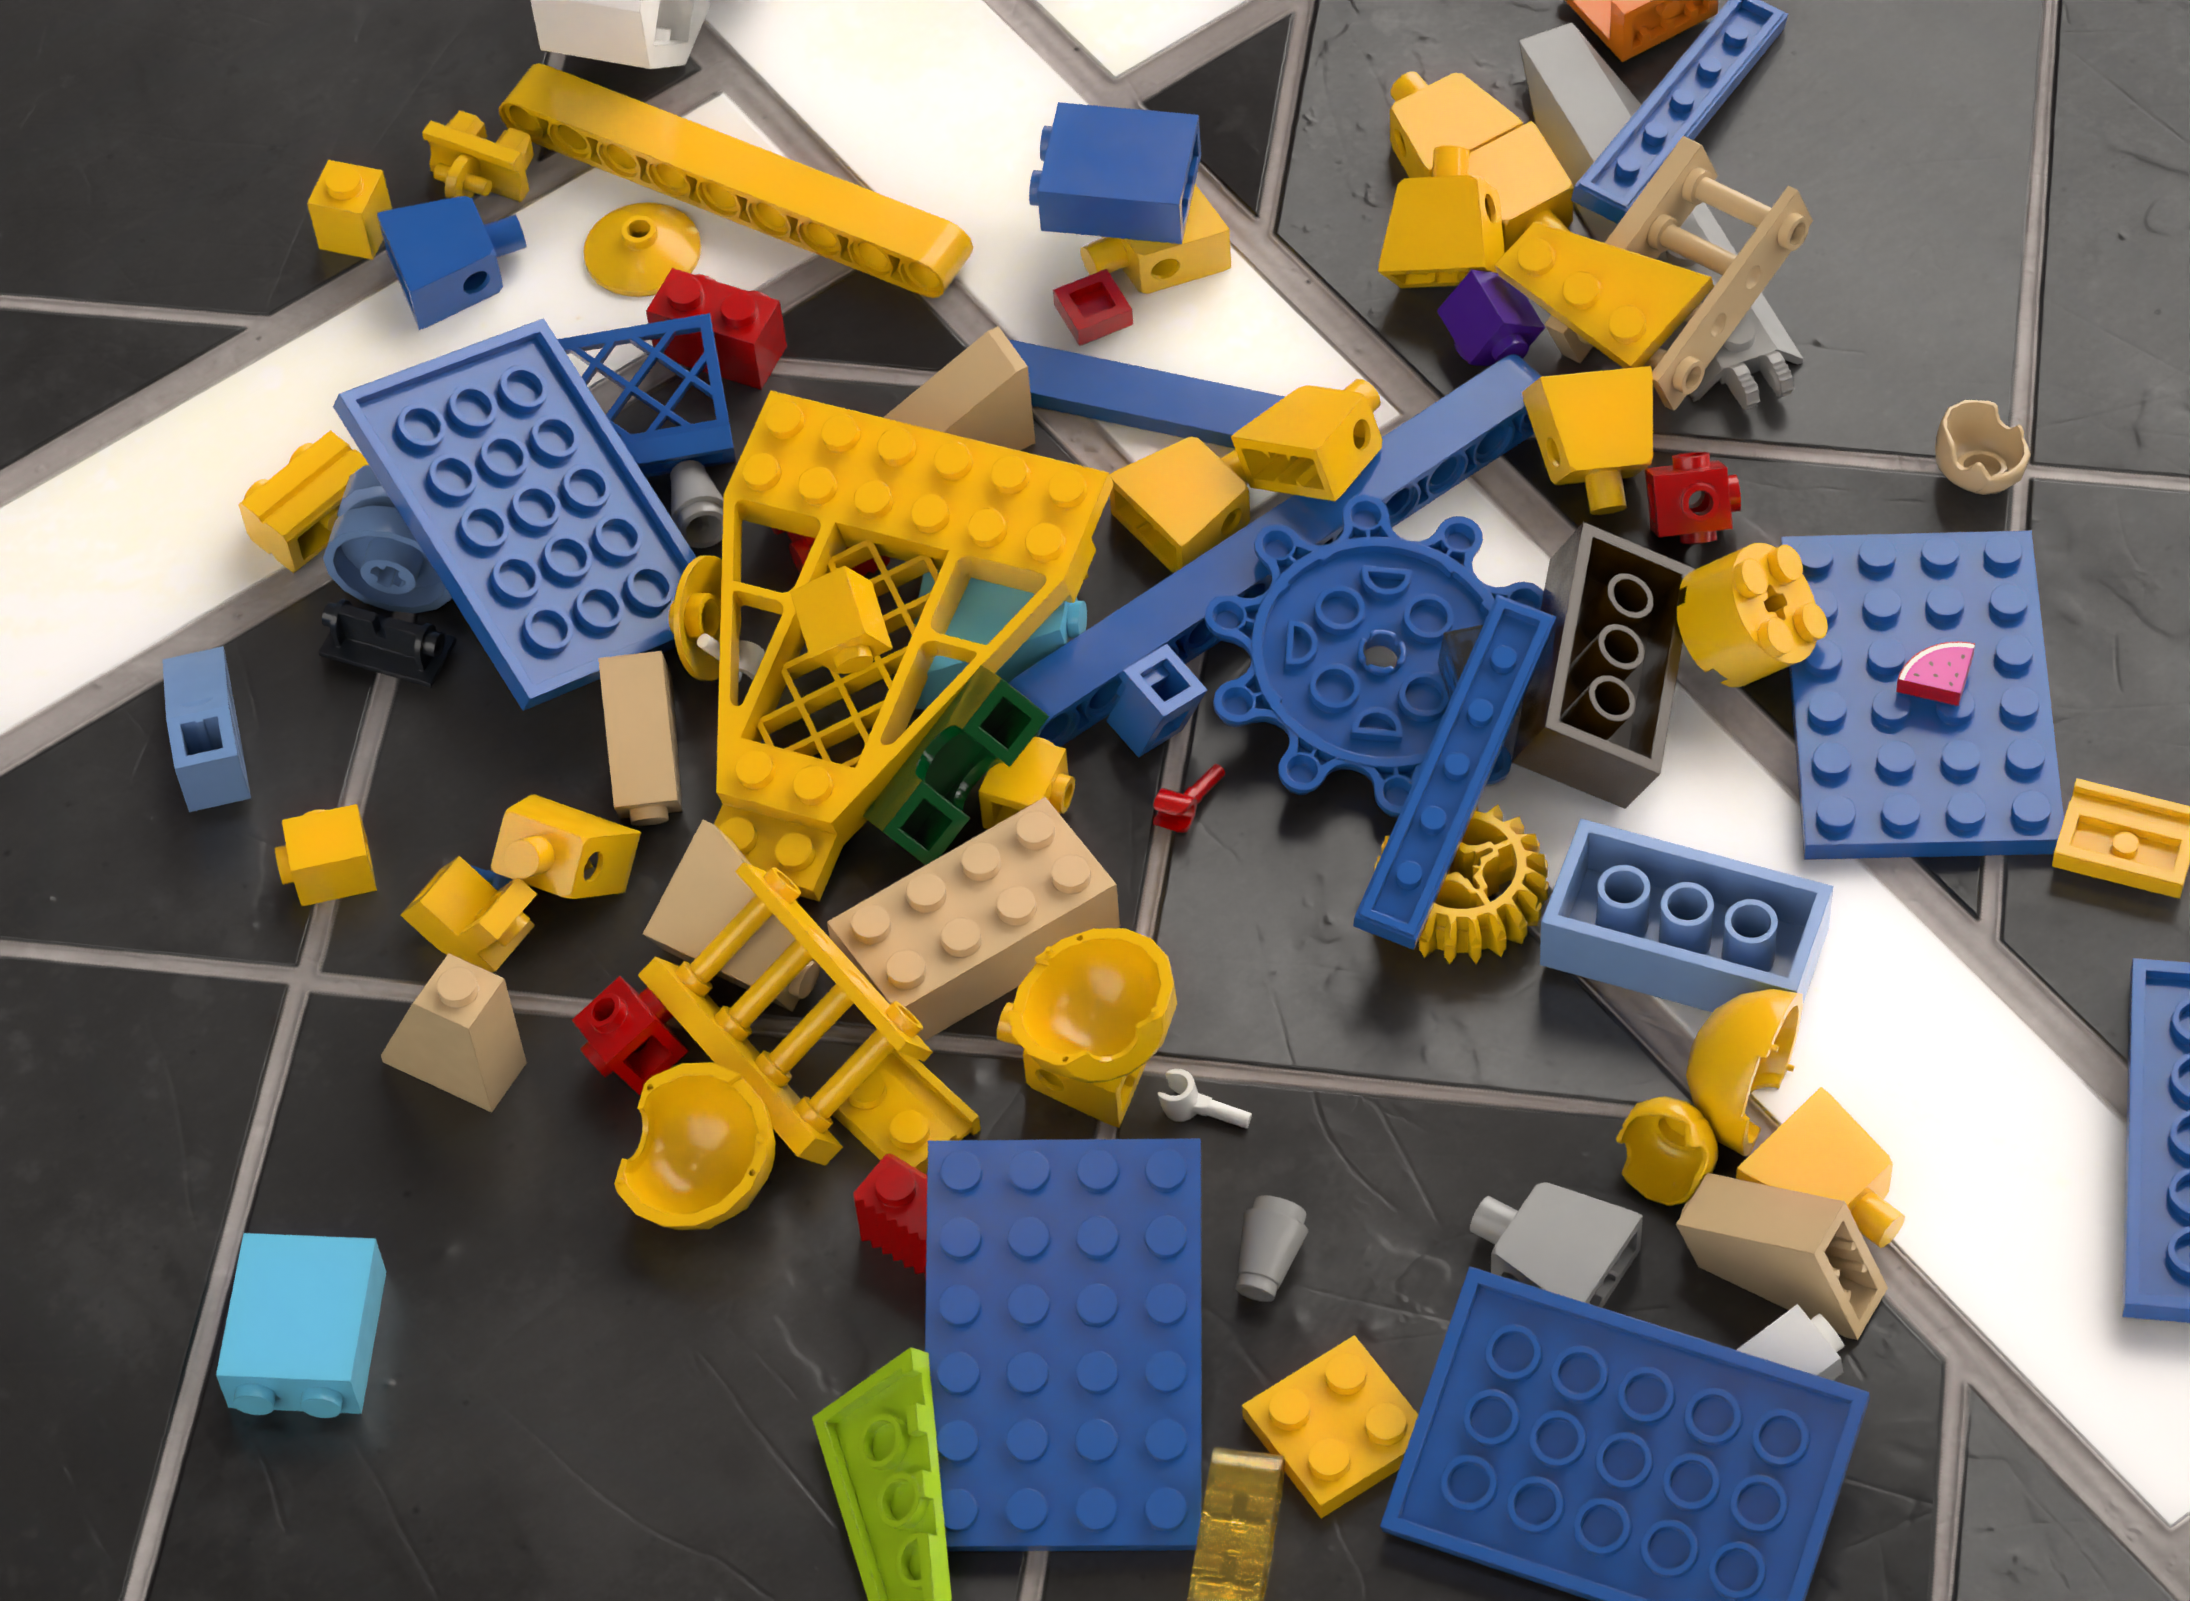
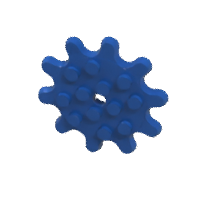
[1205,494,1544,818]

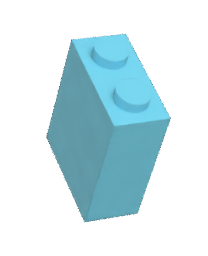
[216,1233,386,1418]

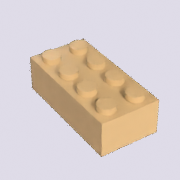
[827,797,1120,1042]

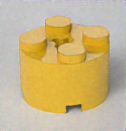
[1677,543,1828,688]

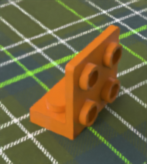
[1565,0,1718,62]

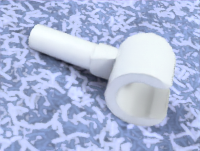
[697,633,765,682]
[1157,1069,1252,1129]

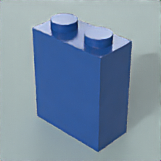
[1029,102,1201,244]

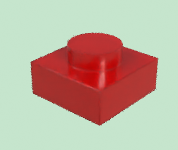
[1053,269,1133,346]

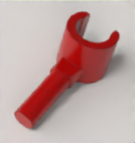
[1153,764,1226,833]

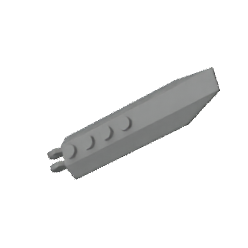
[1519,22,1803,410]

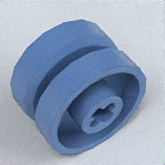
[323,465,452,613]

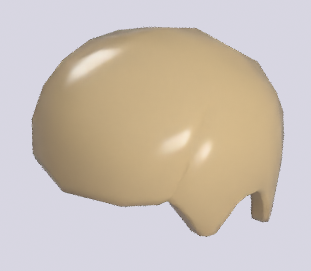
[1935,400,2031,495]

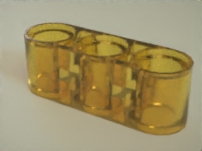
[1187,1447,1285,1601]

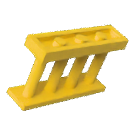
[638,862,933,1166]

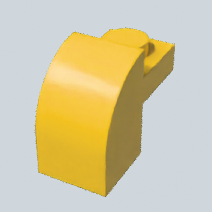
[401,856,537,973]

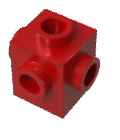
[1645,452,1741,544]
[572,976,688,1095]

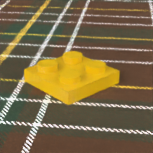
[1242,1335,1418,1519]

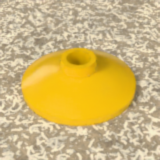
[584,203,701,297]
[669,555,741,681]

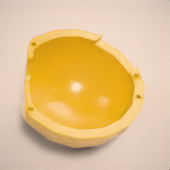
[1008,928,1177,1083]
[1686,989,1803,1156]
[614,1062,775,1230]

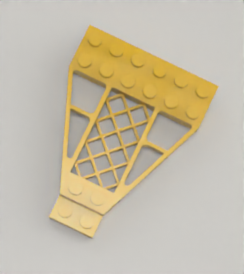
[714,390,1114,901]

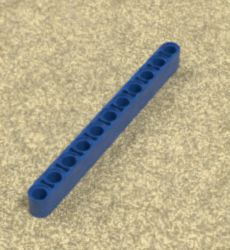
[1009,354,1542,747]

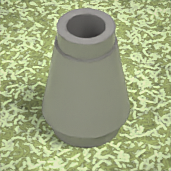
[670,460,723,548]
[1235,1196,1309,1302]

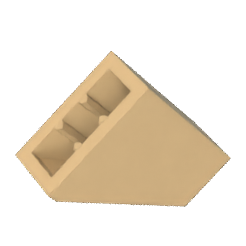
[883,326,1035,451]
[598,651,683,826]
[643,820,820,1012]
[381,953,527,1113]
[1676,1173,1888,1340]

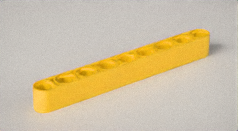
[499,63,973,298]

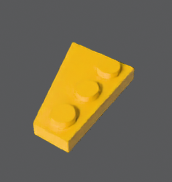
[1495,221,1714,369]

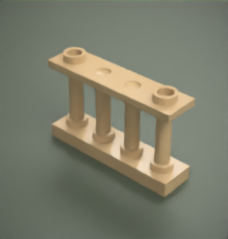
[1544,136,1813,411]

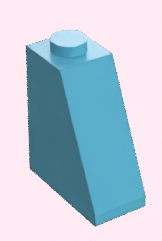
[911,570,1087,710]

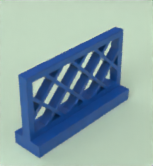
[557,313,736,477]

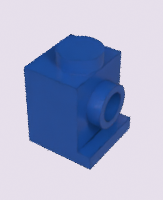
[1106,644,1207,758]

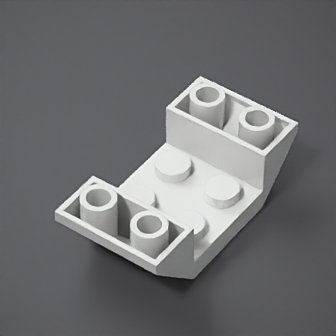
[531,0,711,69]

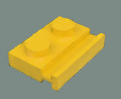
[2052,778,2190,899]
[832,1049,981,1174]

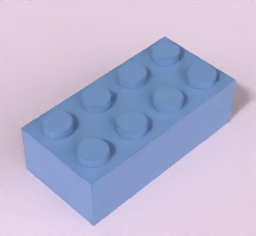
[1540,818,1833,1012]

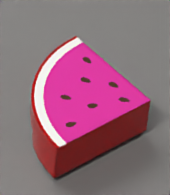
[1896,641,1975,706]

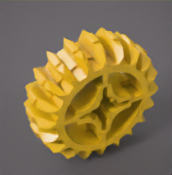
[1374,804,1549,965]

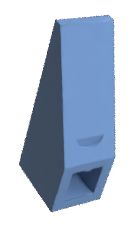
[162,646,251,812]

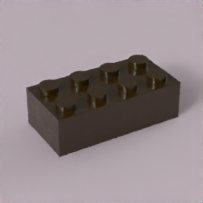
[1511,522,1695,809]

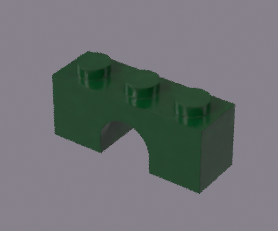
[863,665,1050,865]

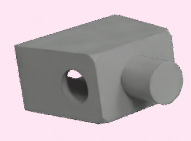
[1470,1182,1643,1308]

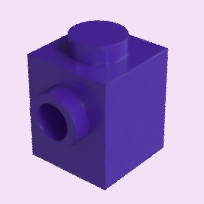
[1437,269,1546,366]

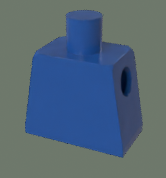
[377,195,527,330]

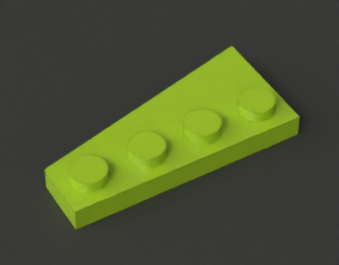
[812,1347,952,1601]

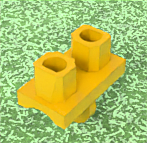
[422,110,534,202]

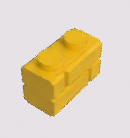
[238,430,369,573]

